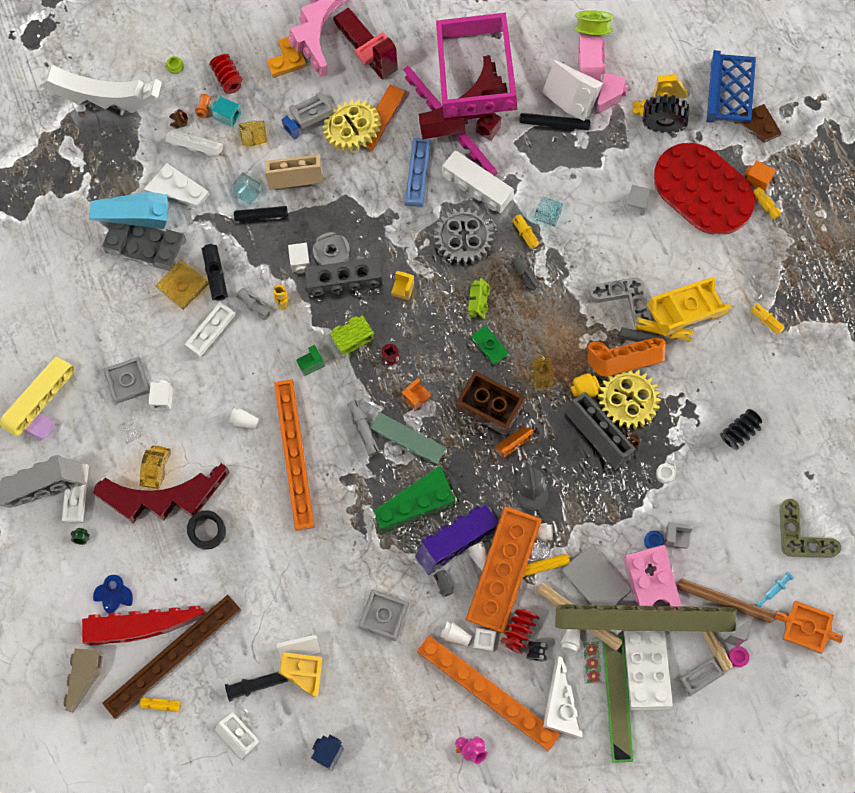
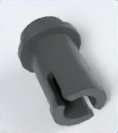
[433,570,454,597]

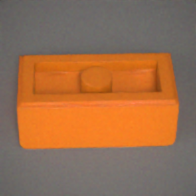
[494,426,533,459]

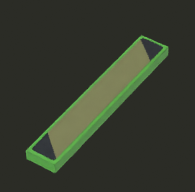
[602,637,633,763]

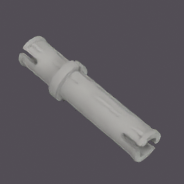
[347,400,380,457]

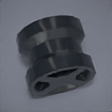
[526,641,548,662]

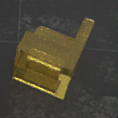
[239,120,267,146]

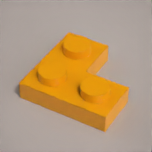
[267,36,306,78]

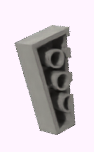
[0,455,86,508]

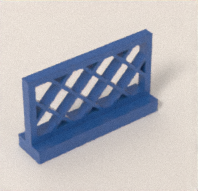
[706,50,756,123]

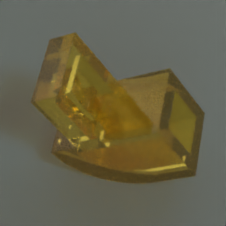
[140,445,171,490]

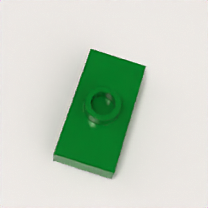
[471,325,509,366]

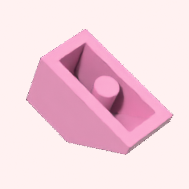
[596,73,628,114]

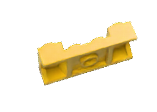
[646,276,732,336]

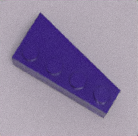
[415,504,499,575]

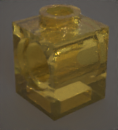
[531,357,554,388]

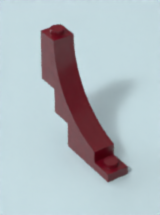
[93,463,230,523]

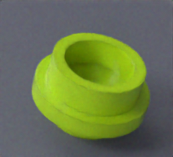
[166,56,184,74]

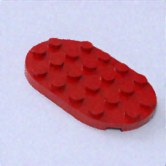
[654,143,755,235]

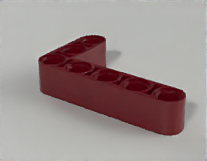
[333,8,398,80]

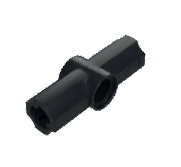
[201,244,228,301]

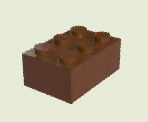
[456,370,525,436]

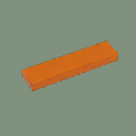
[361,84,406,151]

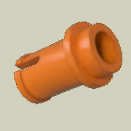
[195,94,212,118]

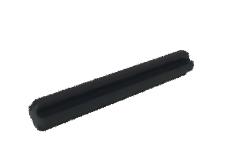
[519,113,591,130]

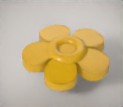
[632,99,646,117]

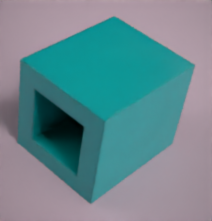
[211,96,241,127]

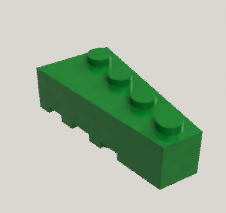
[374,465,455,534]

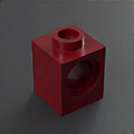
[476,113,502,141]

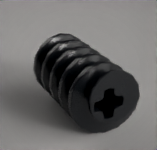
[720,409,762,451]

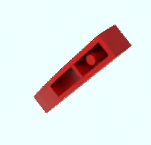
[82,606,206,646]

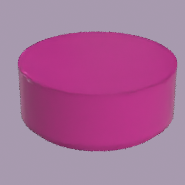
[728,646,749,668]

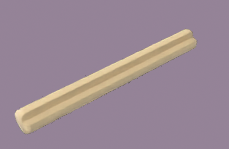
[537,583,622,650]

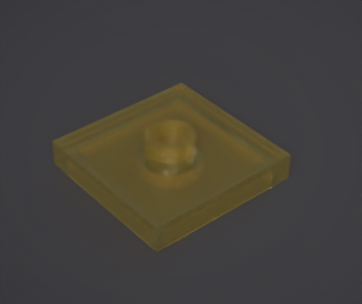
[155,260,209,310]

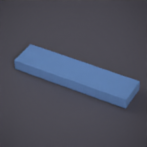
[405,138,431,207]

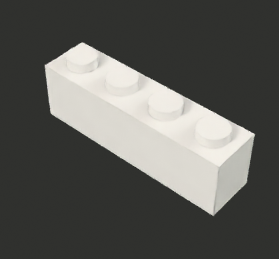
[442,150,514,213]

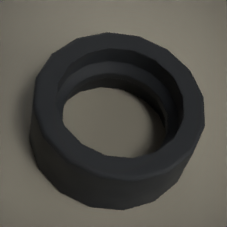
[187,510,226,550]

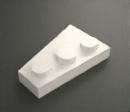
[144,163,210,208]

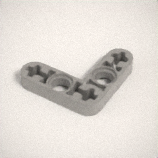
[589,278,652,326]

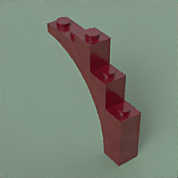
[418,55,508,140]

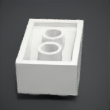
[542,60,603,121]

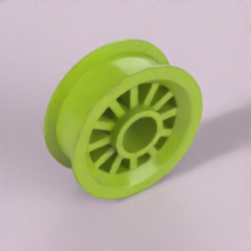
[574,10,614,35]

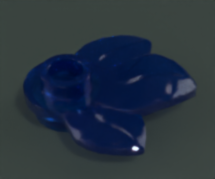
[93,574,133,614]

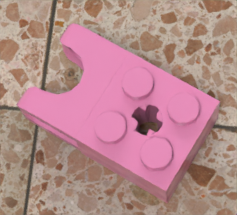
[622,545,682,606]

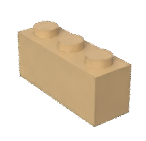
[265,154,324,190]

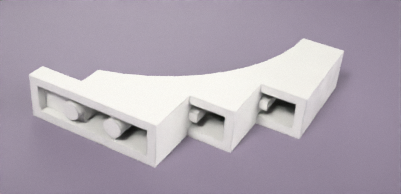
[40,65,162,113]

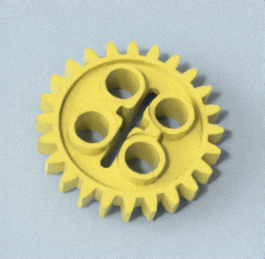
[323,99,381,152]
[597,370,661,430]

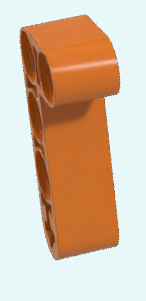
[588,338,666,377]

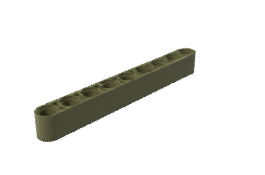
[555,604,737,632]

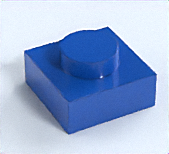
[281,115,300,140]

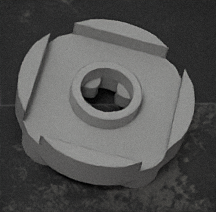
[313,232,350,265]

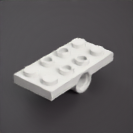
[623,631,673,710]

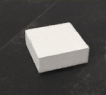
[473,628,496,652]

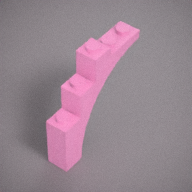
[288,0,348,77]

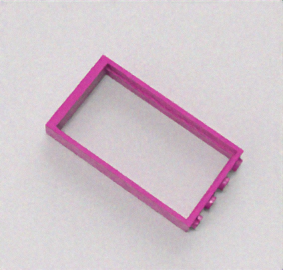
[436,12,518,118]

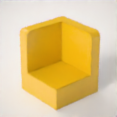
[391,271,415,300]

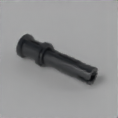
[225,671,288,702]

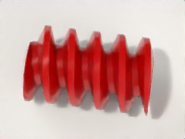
[209,54,243,94]
[500,609,540,654]

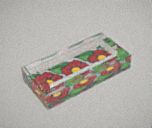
[581,641,606,684]

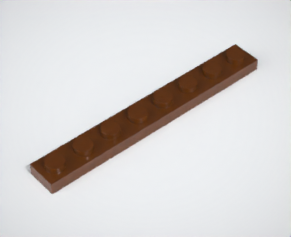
[102,594,241,719]

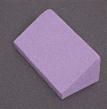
[23,414,54,440]

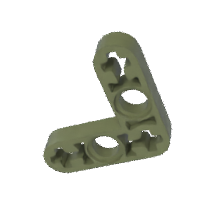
[780,499,841,558]

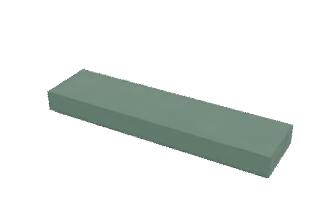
[370,412,447,465]

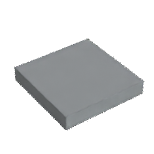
[103,357,150,404]
[358,589,409,641]

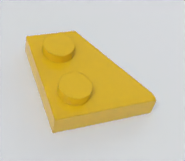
[653,74,688,98]
[279,652,322,697]

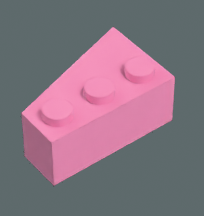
[578,33,605,82]

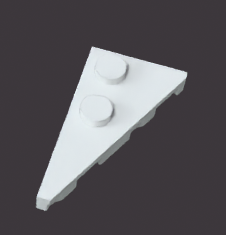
[543,657,582,738]

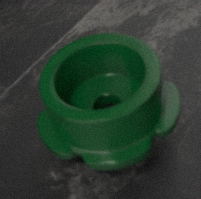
[70,528,90,545]

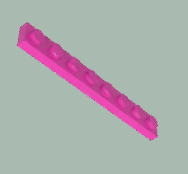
[403,65,498,176]

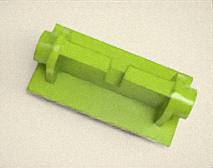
[468,278,490,319]

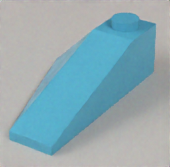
[89,192,168,229]

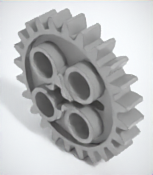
[434,208,494,266]

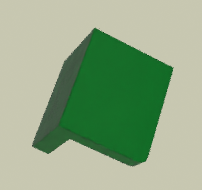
[296,345,325,377]

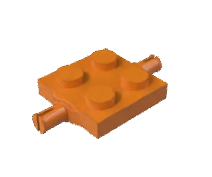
[774,601,843,654]

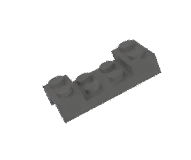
[102,223,186,272]

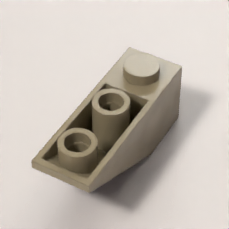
[63,648,104,713]

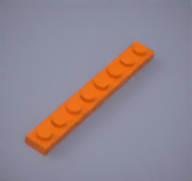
[274,379,315,531]
[417,635,560,751]

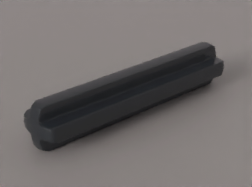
[233,206,288,221]

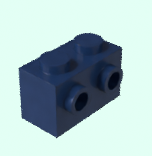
[311,734,344,771]

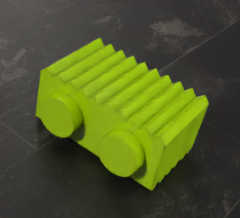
[330,315,375,357]

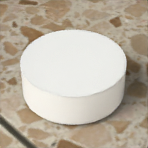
[656,463,676,484]

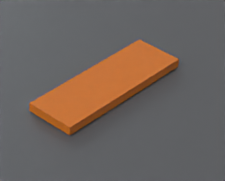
[465,506,542,634]

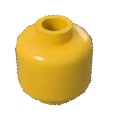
[570,373,600,398]

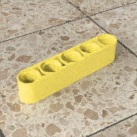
[0,357,75,437]

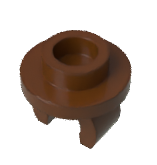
[169,109,188,129]
[624,431,639,449]

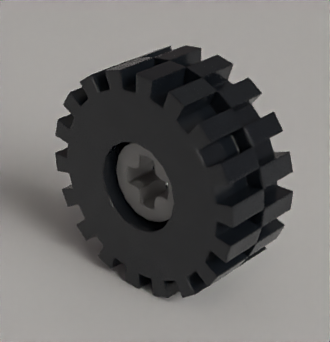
[642,94,690,134]

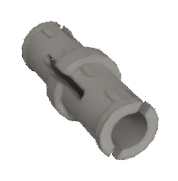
[236,288,272,320]

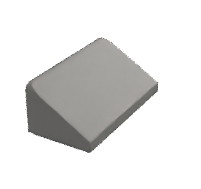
[724,620,752,647]

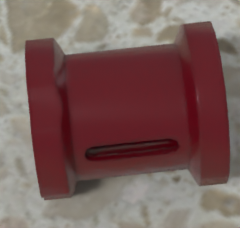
[381,344,399,366]

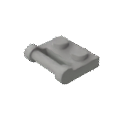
[288,92,334,129]

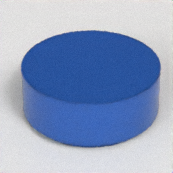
[644,530,664,549]

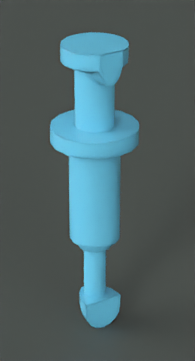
[755,571,794,607]

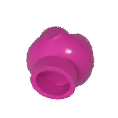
[455,736,487,764]

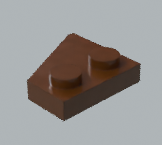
[733,104,781,143]

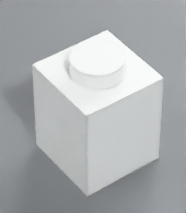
[288,243,310,274]
[149,380,173,411]

